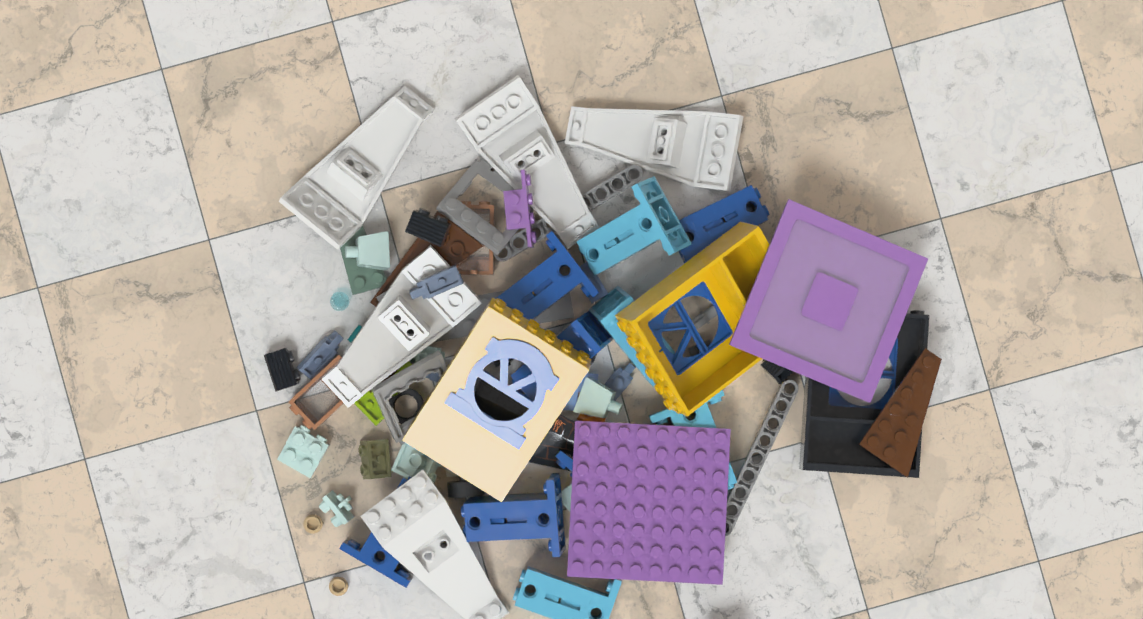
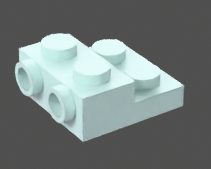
[277,425,330,478]
[391,443,442,483]

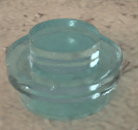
[330,292,350,311]

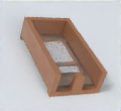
[456,201,494,275]
[289,355,344,430]

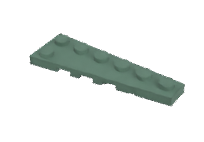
[340,225,387,295]

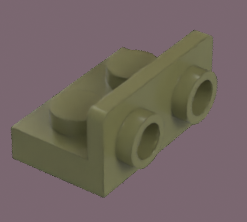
[358,439,392,479]

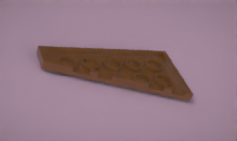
[370,211,485,307]
[859,348,942,478]

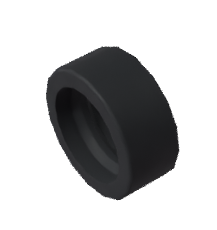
[389,388,424,424]
[447,480,485,498]

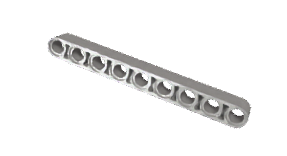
[494,165,643,262]
[725,380,799,536]

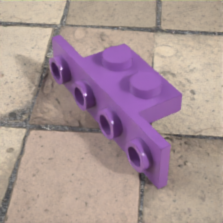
[503,170,537,248]

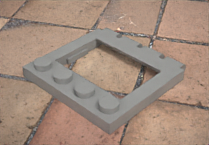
[436,158,534,255]
[371,350,447,445]

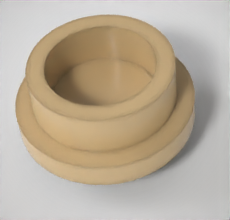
[303,514,323,534]
[329,577,348,596]

